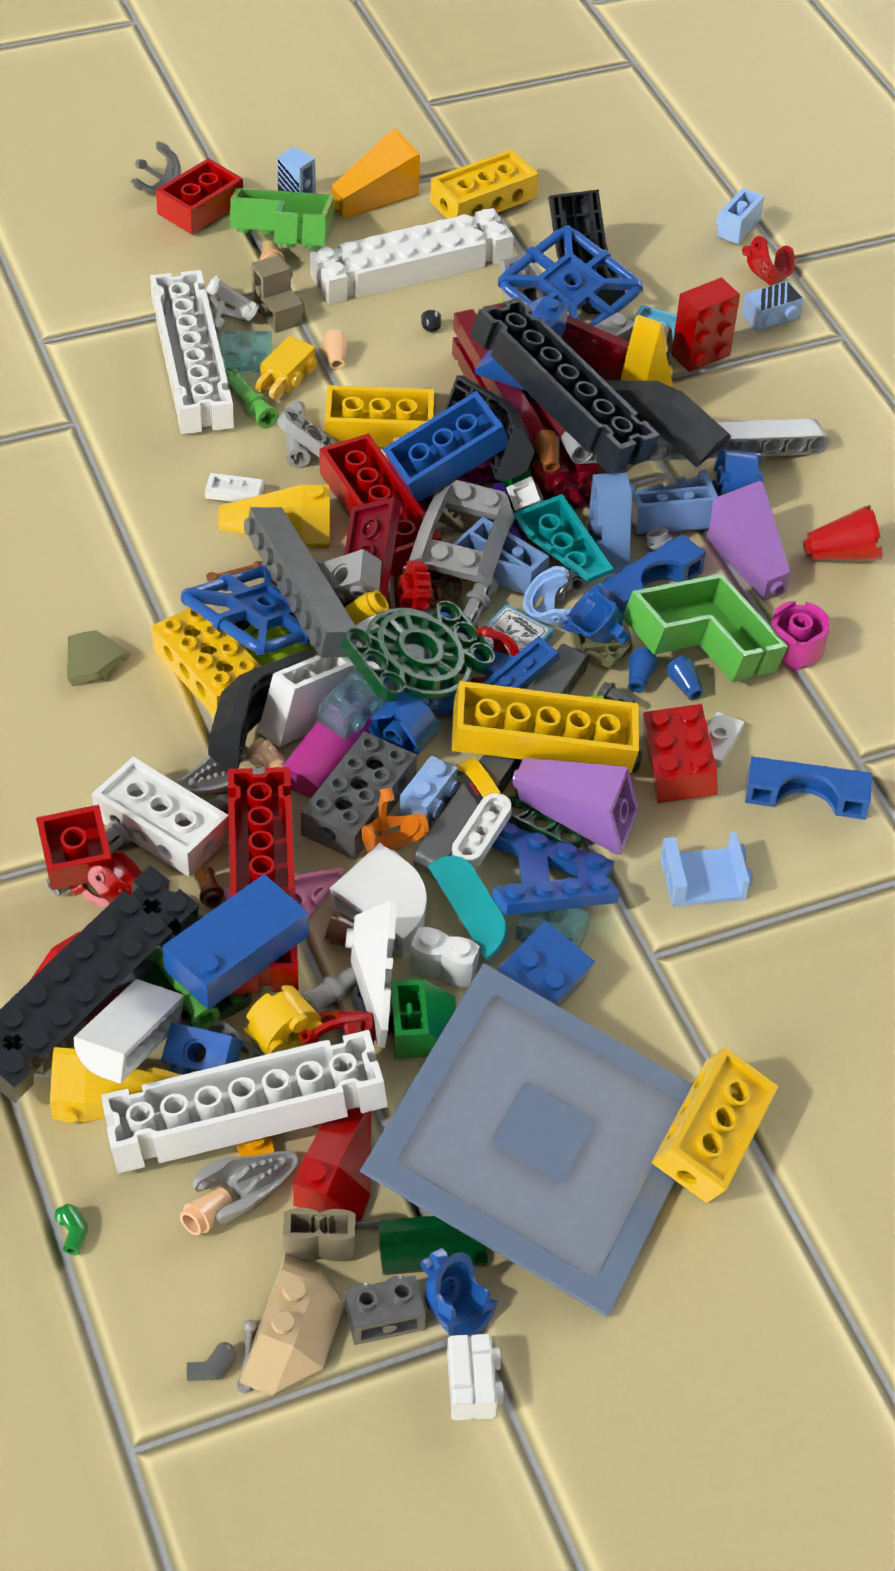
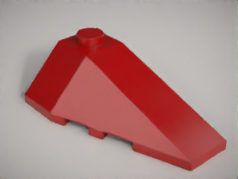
[293,1107,371,1222]

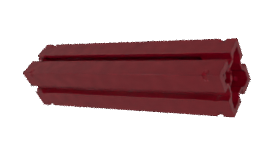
[452,303,599,509]

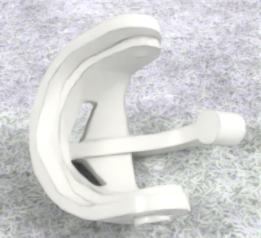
[206,275,259,331]

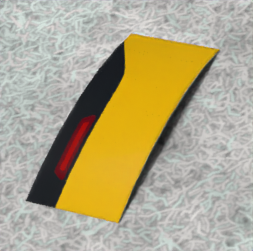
[455,756,501,804]

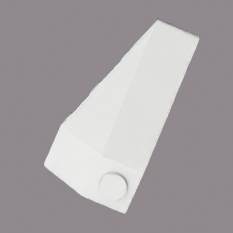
[345,900,397,1048]

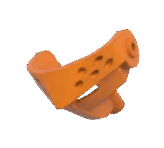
[362,787,429,853]

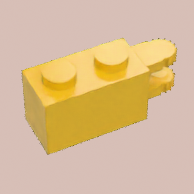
[255,336,317,399]

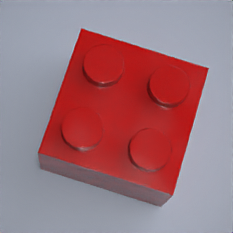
[36,804,114,890]

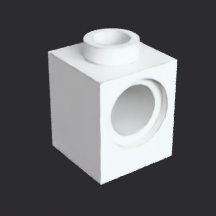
[506,476,544,512]

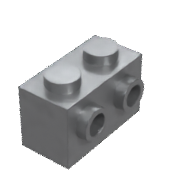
[345,1275,426,1345]

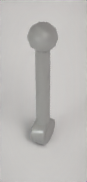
[237,1320,257,1394]

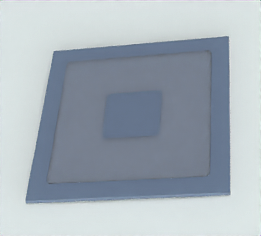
[359,963,693,1318]

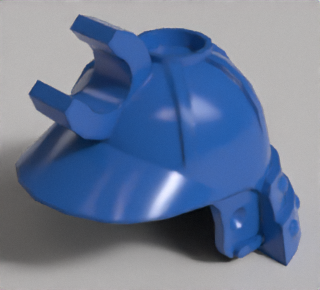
[562,583,631,645]
[420,1248,498,1337]

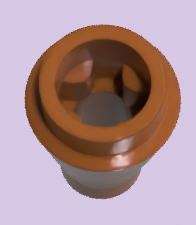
[532,430,560,472]

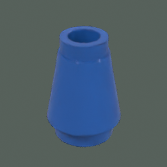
[628,648,658,693]
[667,656,704,700]

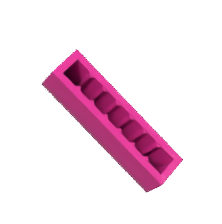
[282,688,378,798]

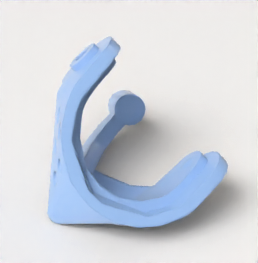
[523,566,572,625]

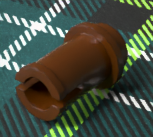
[195,867,224,908]

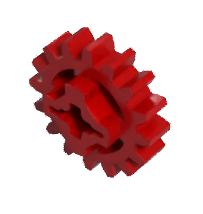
[395,560,434,612]

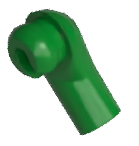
[54,1204,88,1256]

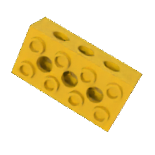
[430,149,539,219]
[152,608,262,717]
[651,1047,779,1203]

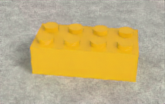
[325,385,434,447]

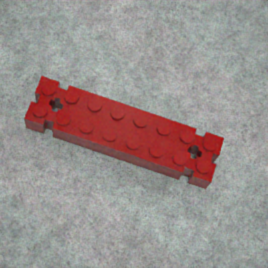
[228,767,299,994]

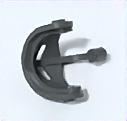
[131,141,181,194]

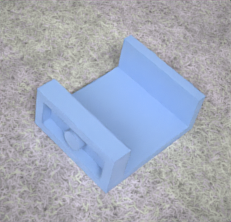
[660,832,753,907]

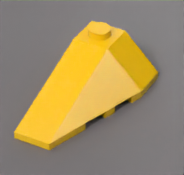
[219,485,330,548]
[50,1047,181,1123]

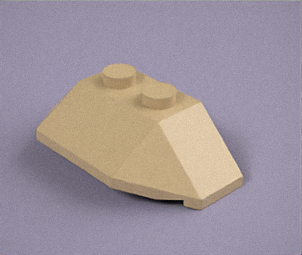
[239,1254,344,1396]

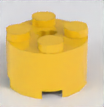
[244,985,323,1055]

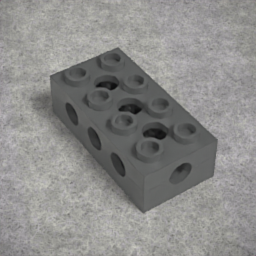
[301,731,417,860]

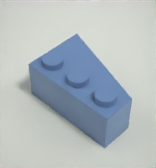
[631,469,718,535]
[587,472,635,574]
[452,517,549,594]

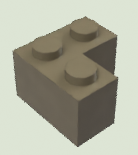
[251,255,305,333]

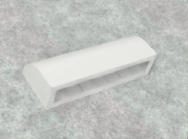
[74,979,184,1084]

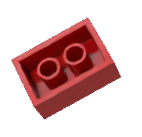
[156,158,244,235]
[671,277,740,372]
[643,704,718,803]

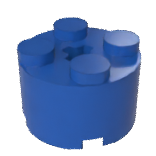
[712,449,763,496]
[369,692,442,756]

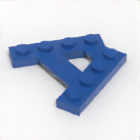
[425,612,560,716]
[492,823,620,915]

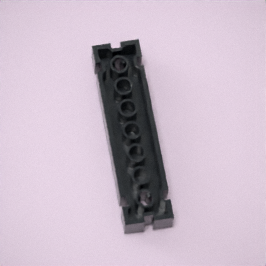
[470,297,660,474]
[0,865,199,1103]

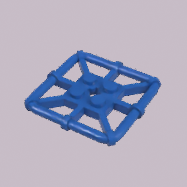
[497,225,643,326]
[181,565,310,656]

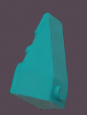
[513,494,613,582]

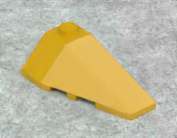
[621,314,677,389]

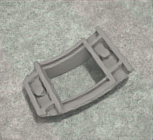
[409,480,515,585]

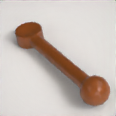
[206,561,261,582]

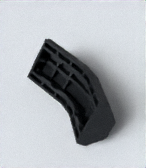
[548,189,625,315]
[444,375,535,482]
[606,380,731,468]
[208,649,314,771]

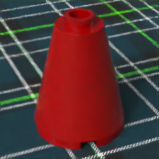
[803,505,882,561]

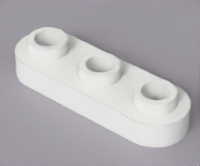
[452,793,511,867]

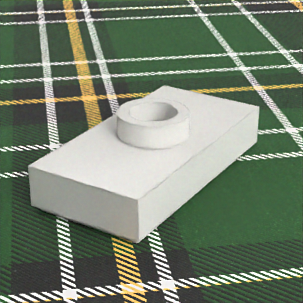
[205,473,264,502]
[708,711,744,768]

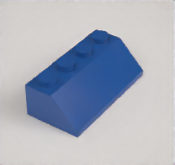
[475,296,568,390]

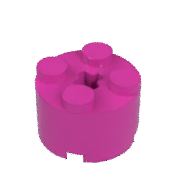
[771,601,829,670]

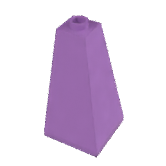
[707,481,790,601]
[513,758,639,855]

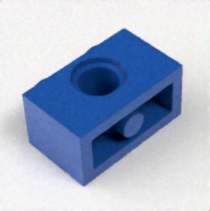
[161,1022,244,1075]

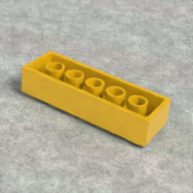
[451,681,639,773]

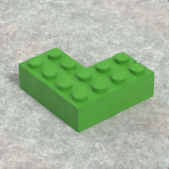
[230,188,335,249]
[622,573,788,682]

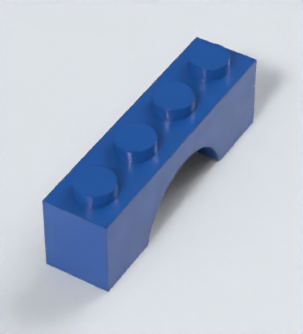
[600,534,706,621]
[745,756,872,820]

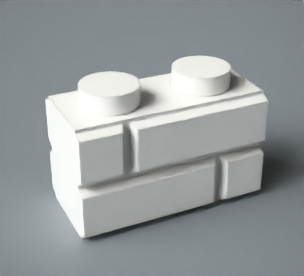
[447,1334,504,1420]

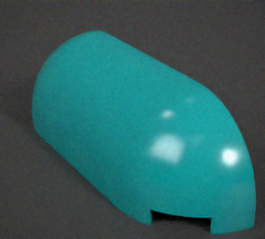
[428,856,508,961]

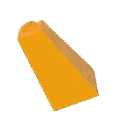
[331,129,420,219]

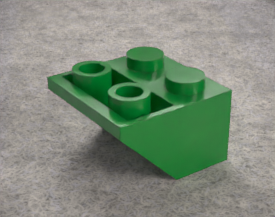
[390,979,456,1058]

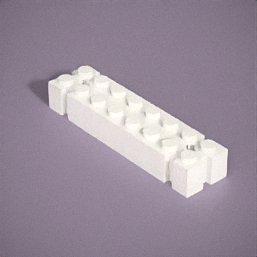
[310,208,514,305]
[150,270,234,434]
[101,1030,388,1173]

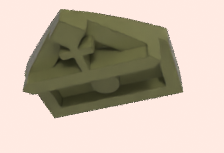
[570,622,633,668]
[67,630,131,686]

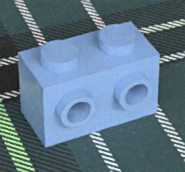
[716,188,764,244]
[399,756,459,827]

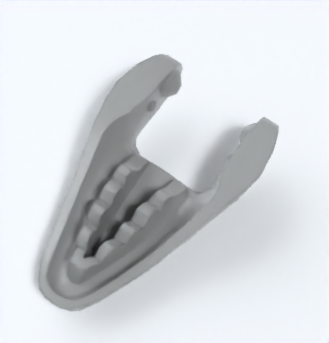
[178,745,267,795]
[192,1151,299,1224]

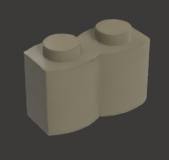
[283,1208,356,1261]

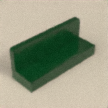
[378,1216,488,1275]

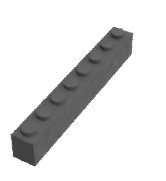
[244,507,357,657]

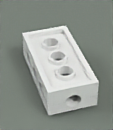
[92,757,229,877]

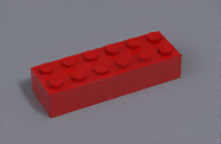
[319,433,442,576]

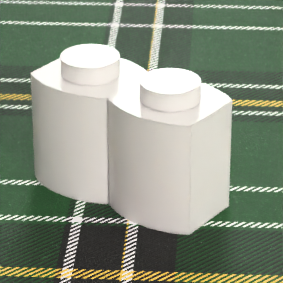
[410,927,480,987]

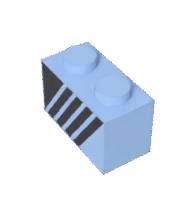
[277,147,316,193]
[741,281,804,331]

